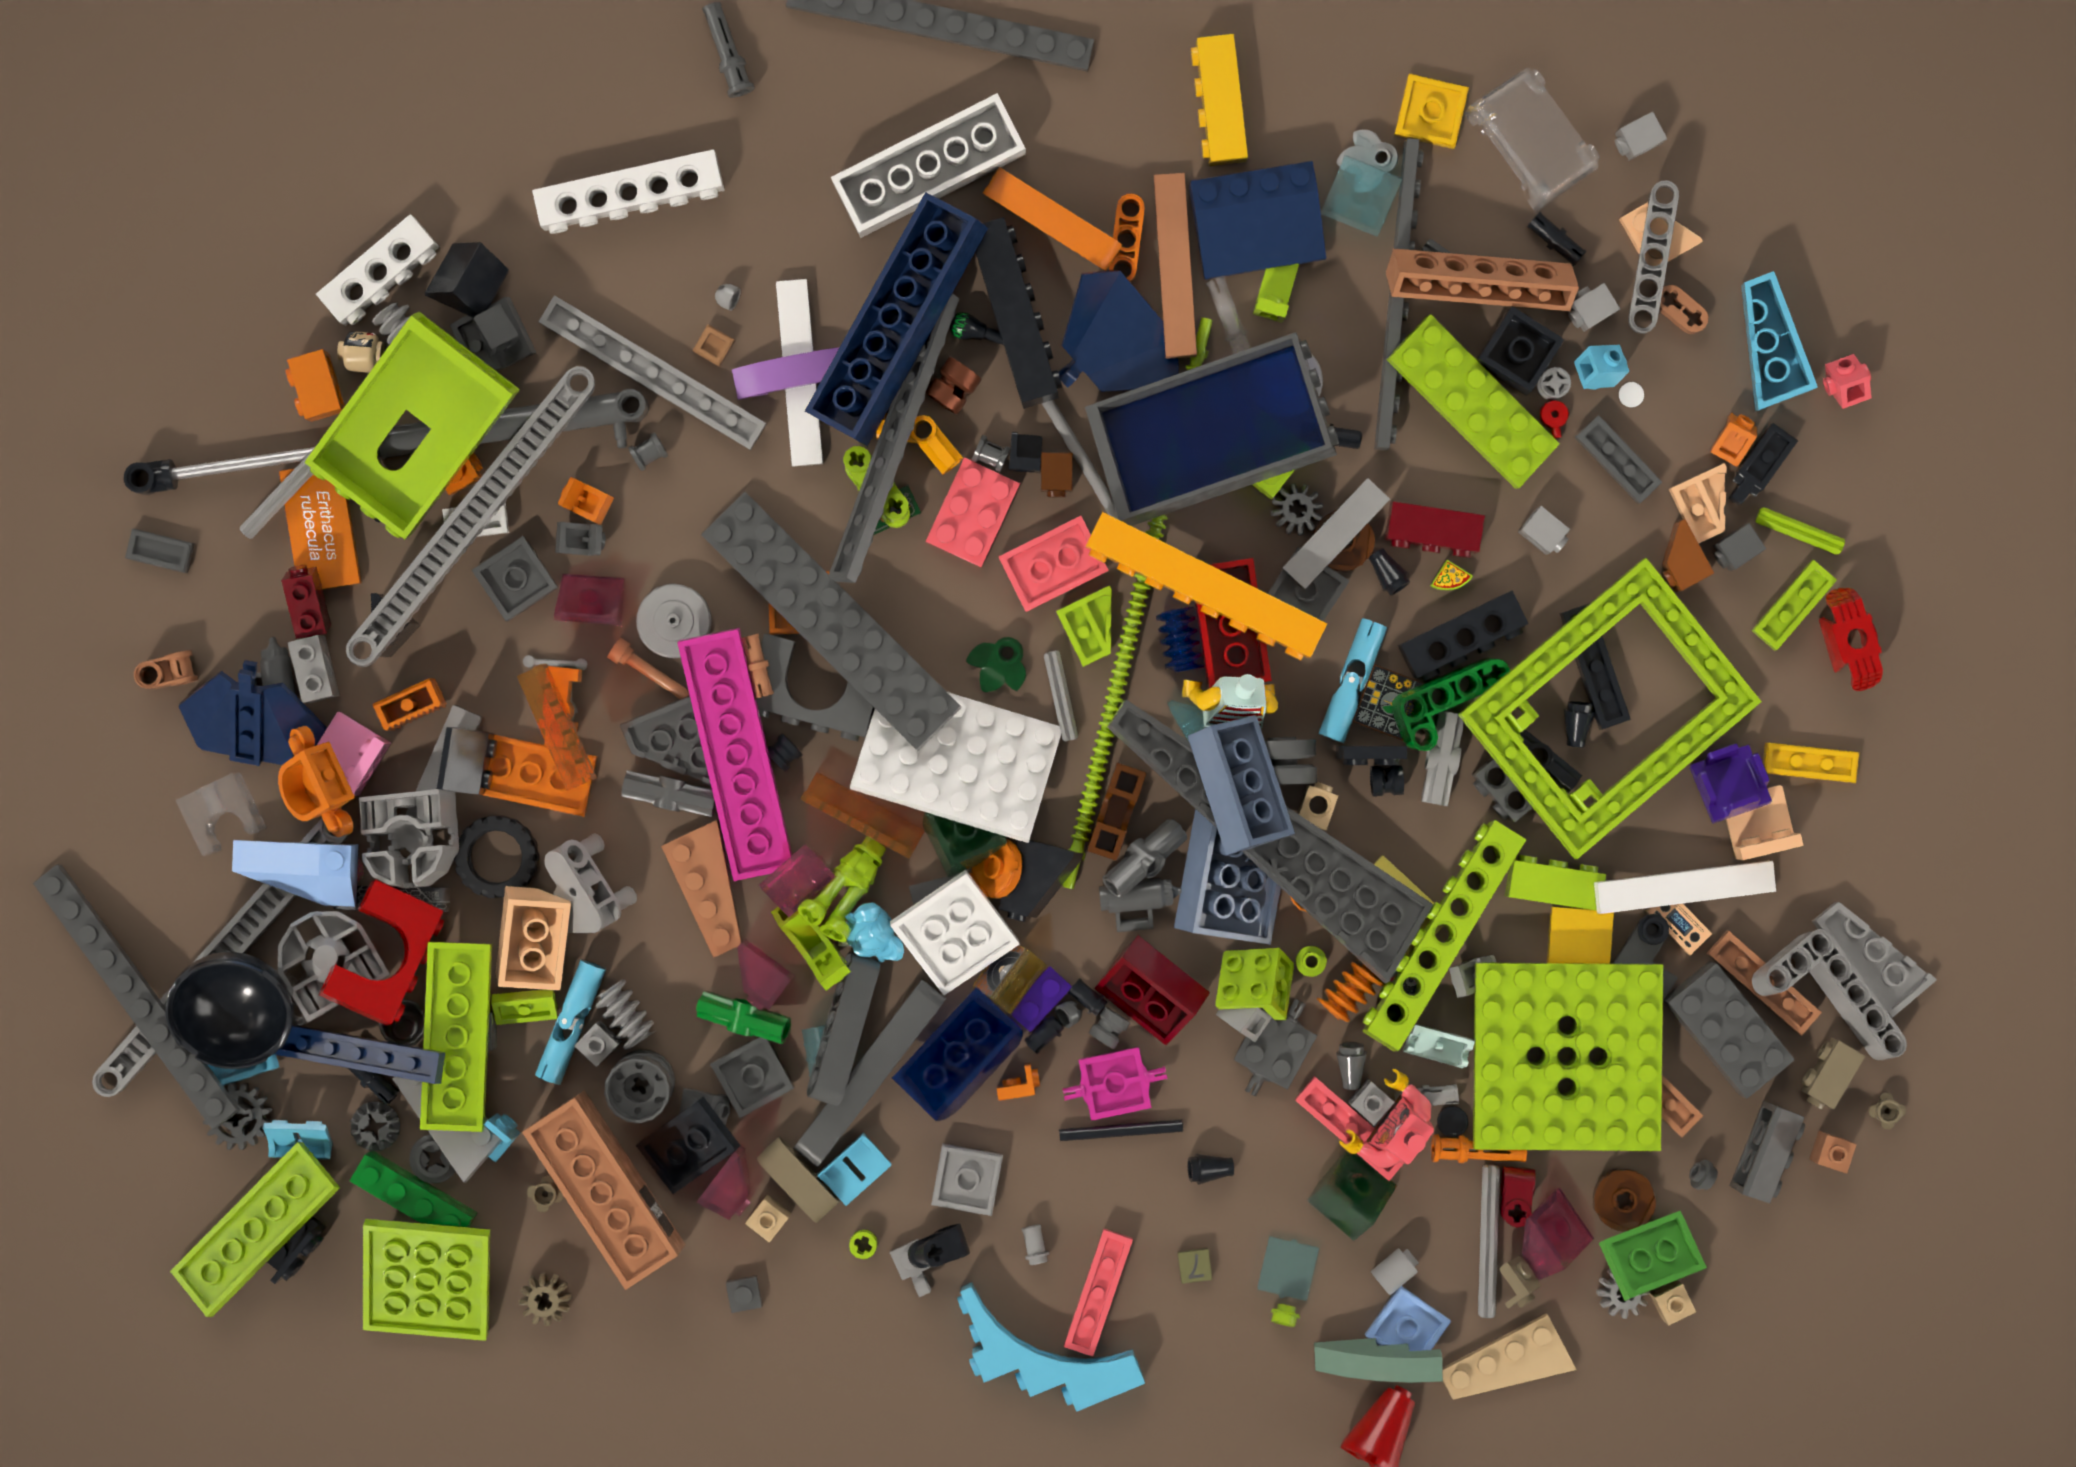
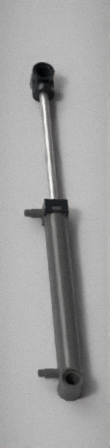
[123,389,649,495]

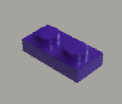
[1008,965,1072,1032]

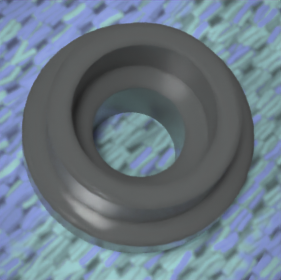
[1689,1160,1718,1190]

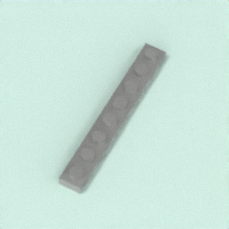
[538,295,767,450]

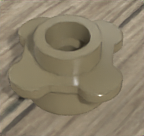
[1868,1092,1906,1130]
[527,1175,564,1212]

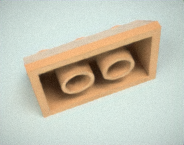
[495,886,571,990]

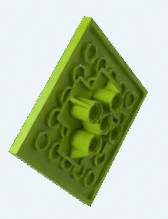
[1473,962,1663,1151]

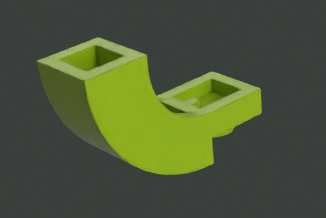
[771,894,851,991]

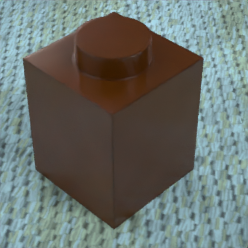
[1041,452,1073,498]

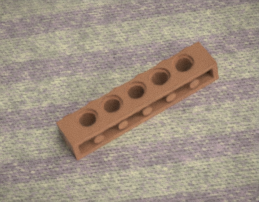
[1386,248,1579,311]

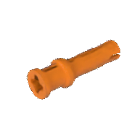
[1431,1134,1527,1163]

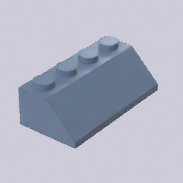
[1188,715,1295,855]

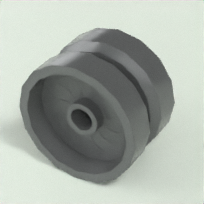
[1265,737,1317,785]

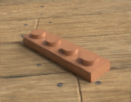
[1707,930,1822,1036]

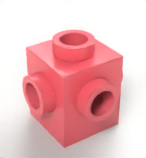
[1823,354,1872,409]

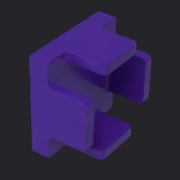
[1690,744,1772,824]

